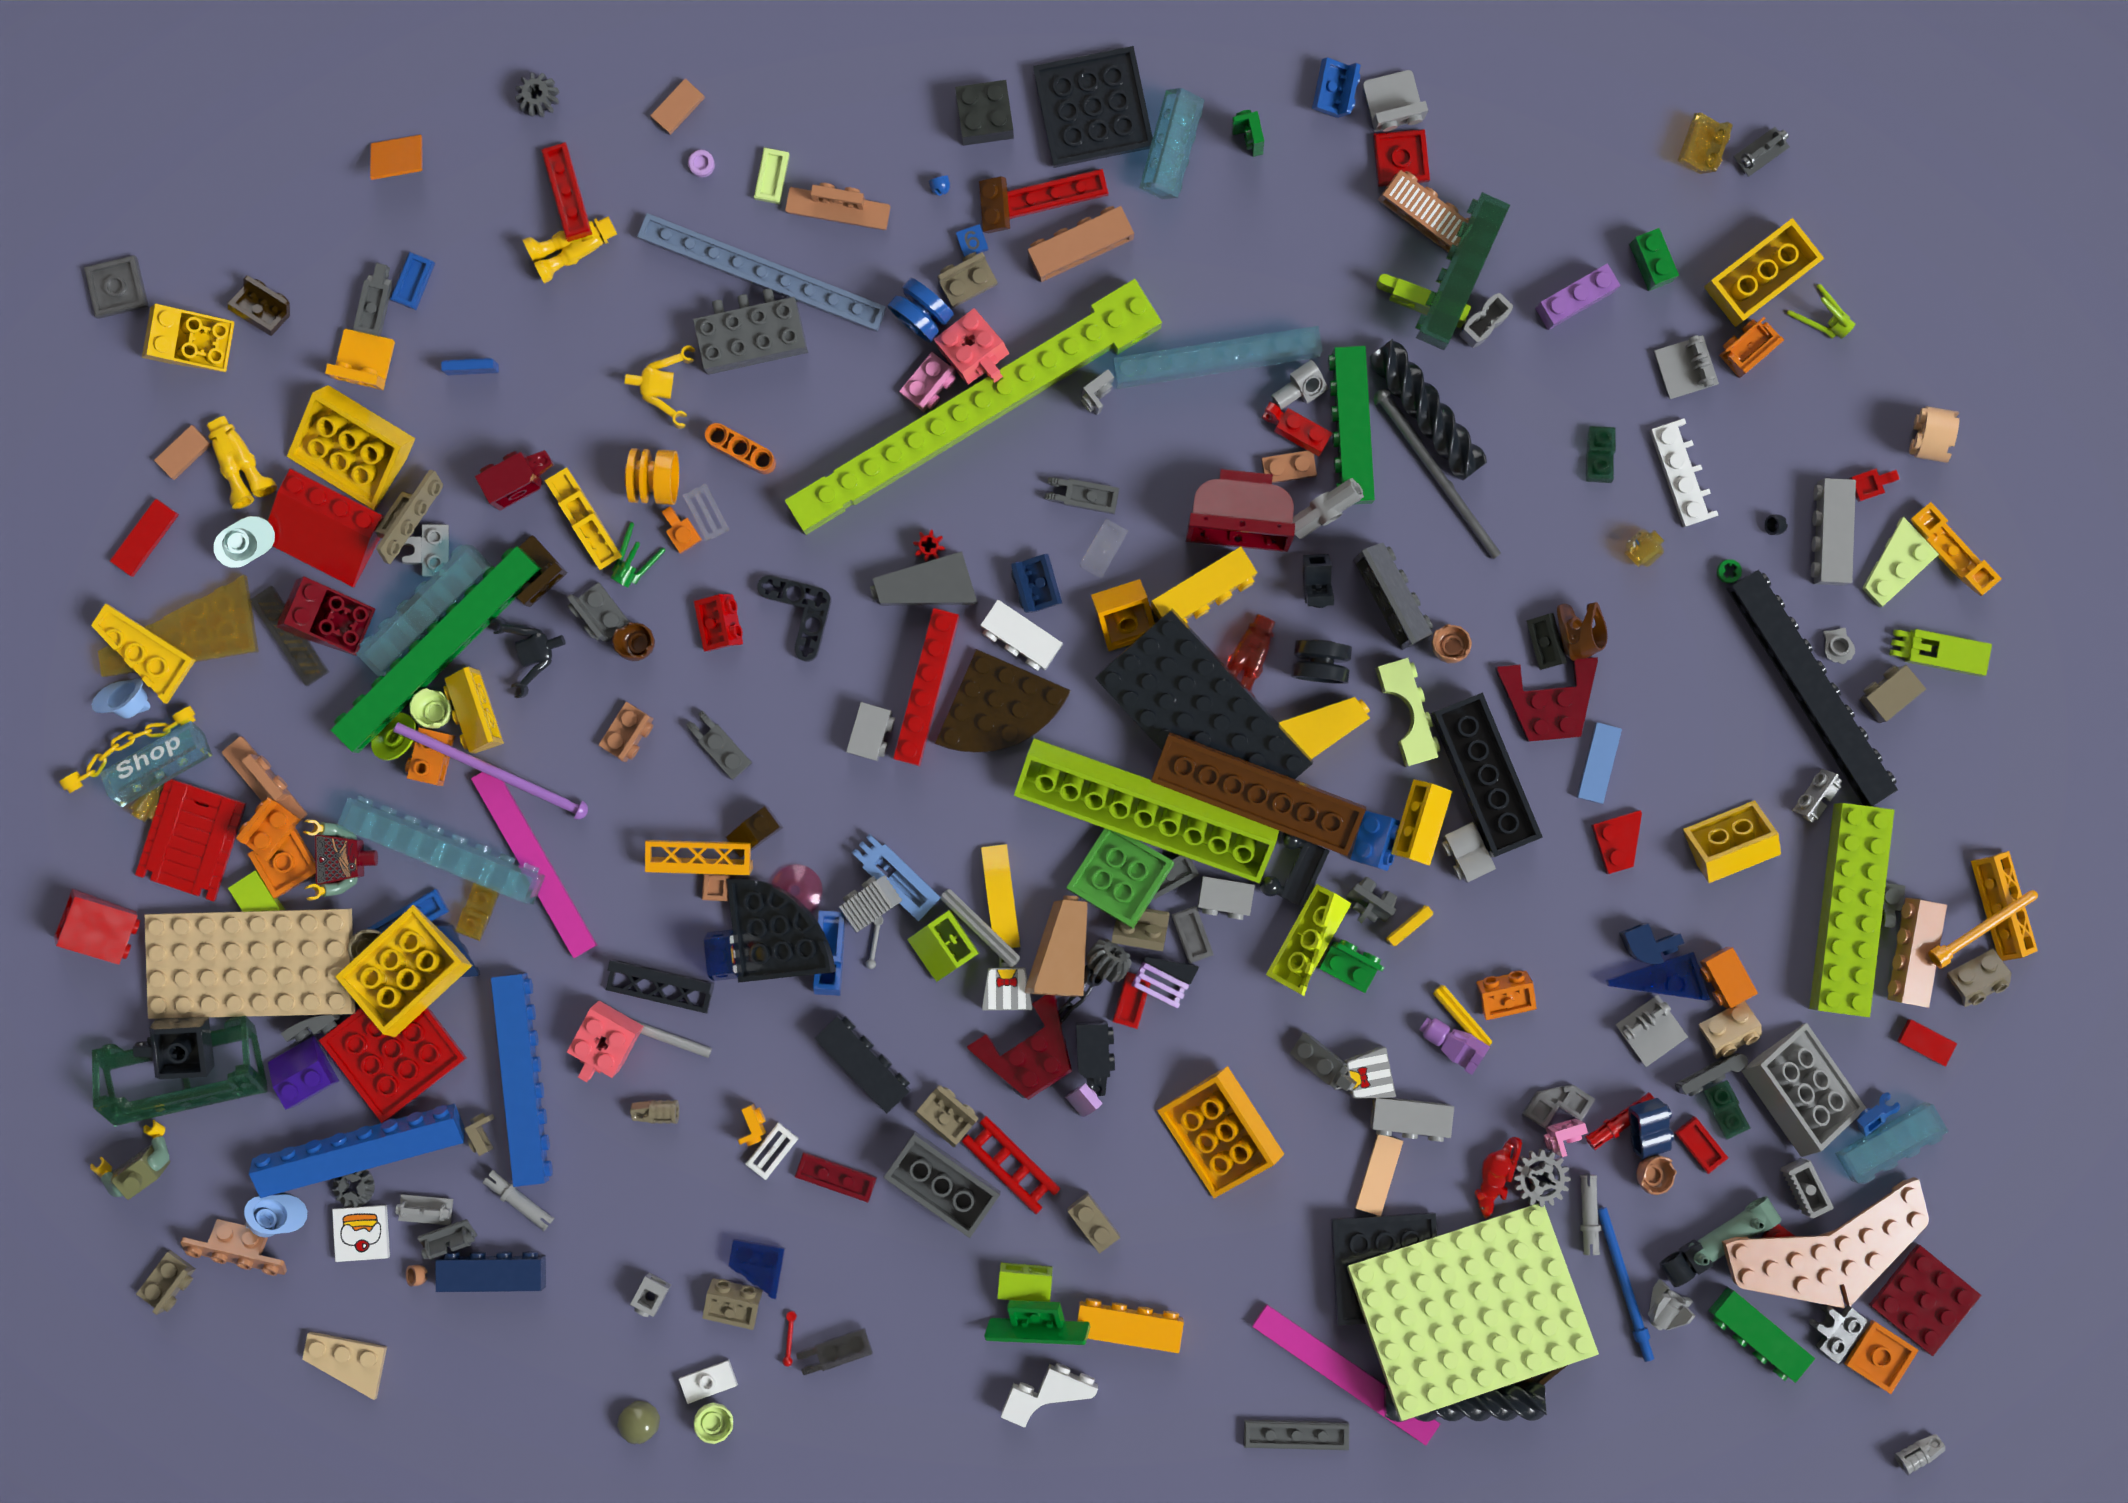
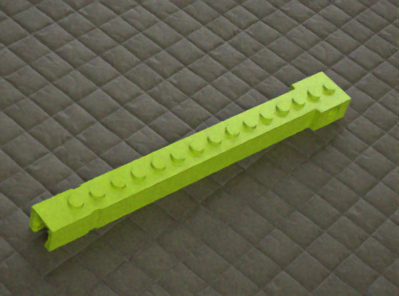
[785,279,1162,535]

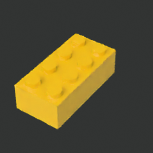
[1704,218,1825,327]
[1150,547,1257,623]

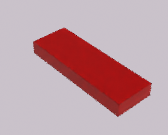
[110,499,179,577]

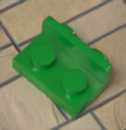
[1232,110,1264,157]

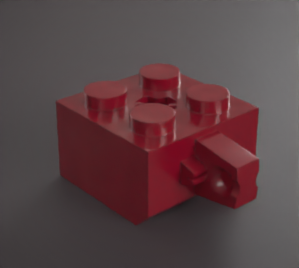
[475,450,554,511]

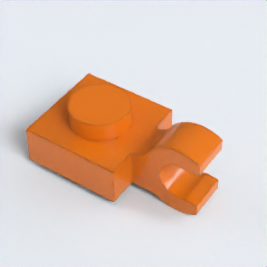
[662,506,702,554]

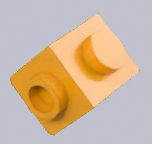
[738,1104,766,1147]

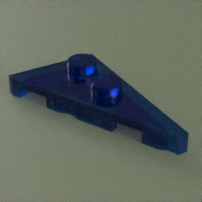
[1606,951,1710,1001]

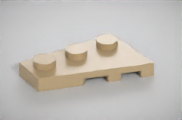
[302,1332,387,1400]

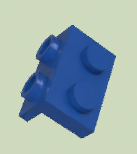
[1312,57,1361,118]
[1350,811,1401,871]

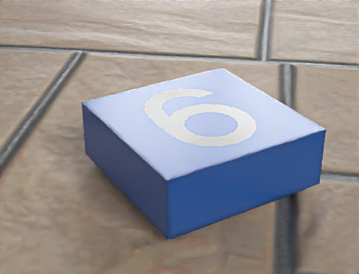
[956,224,989,257]

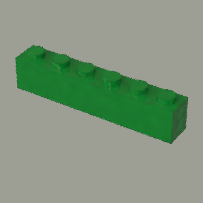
[1328,346,1375,505]

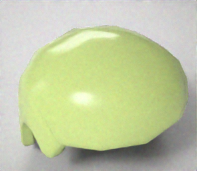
[409,688,452,729]
[693,1403,733,1444]

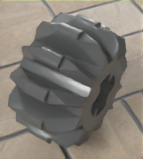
[515,72,560,118]
[1086,938,1132,983]

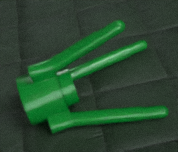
[610,522,665,588]

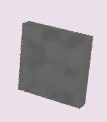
[84,255,149,319]

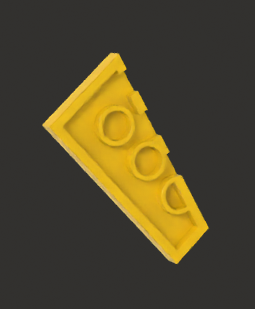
[91,604,196,704]

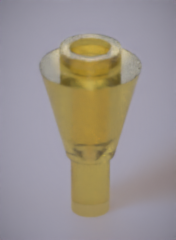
[129,775,166,822]

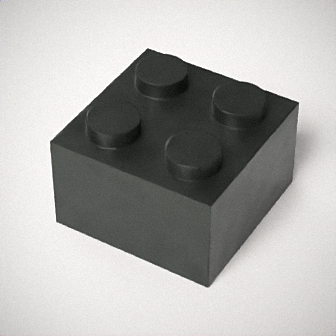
[955,80,1014,146]

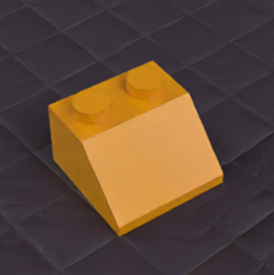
[1091,579,1154,651]

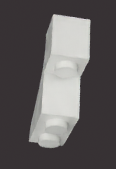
[1001,1363,1098,1427]

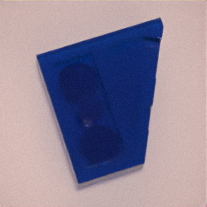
[728,1239,785,1299]

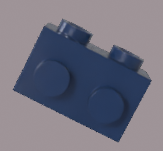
[1011,554,1062,613]

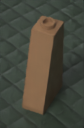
[1025,896,1088,997]

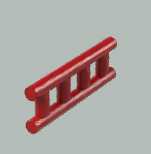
[961,1116,1061,1215]

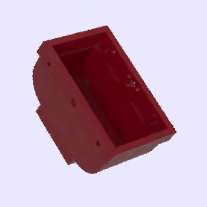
[1185,469,1295,552]

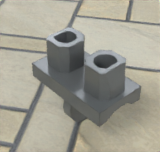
[1346,877,1397,923]

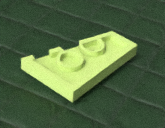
[1862,517,1939,607]

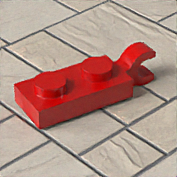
[1262,402,1333,457]

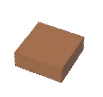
[702,874,731,901]

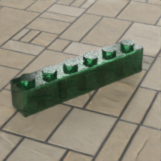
[1415,192,1510,350]

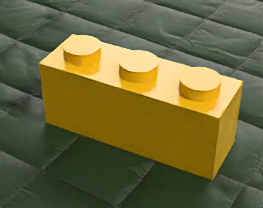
[1391,779,1452,866]

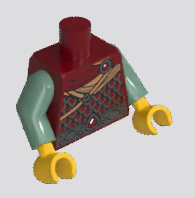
[303,819,378,901]

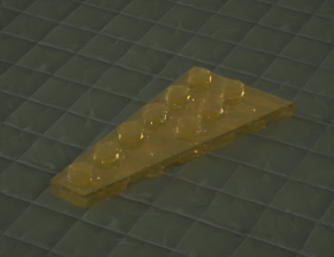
[98,575,259,677]

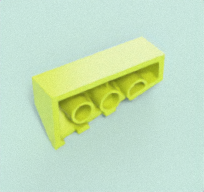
[1266,884,1351,996]

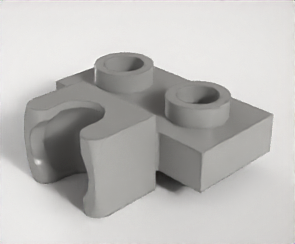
[402,525,449,577]

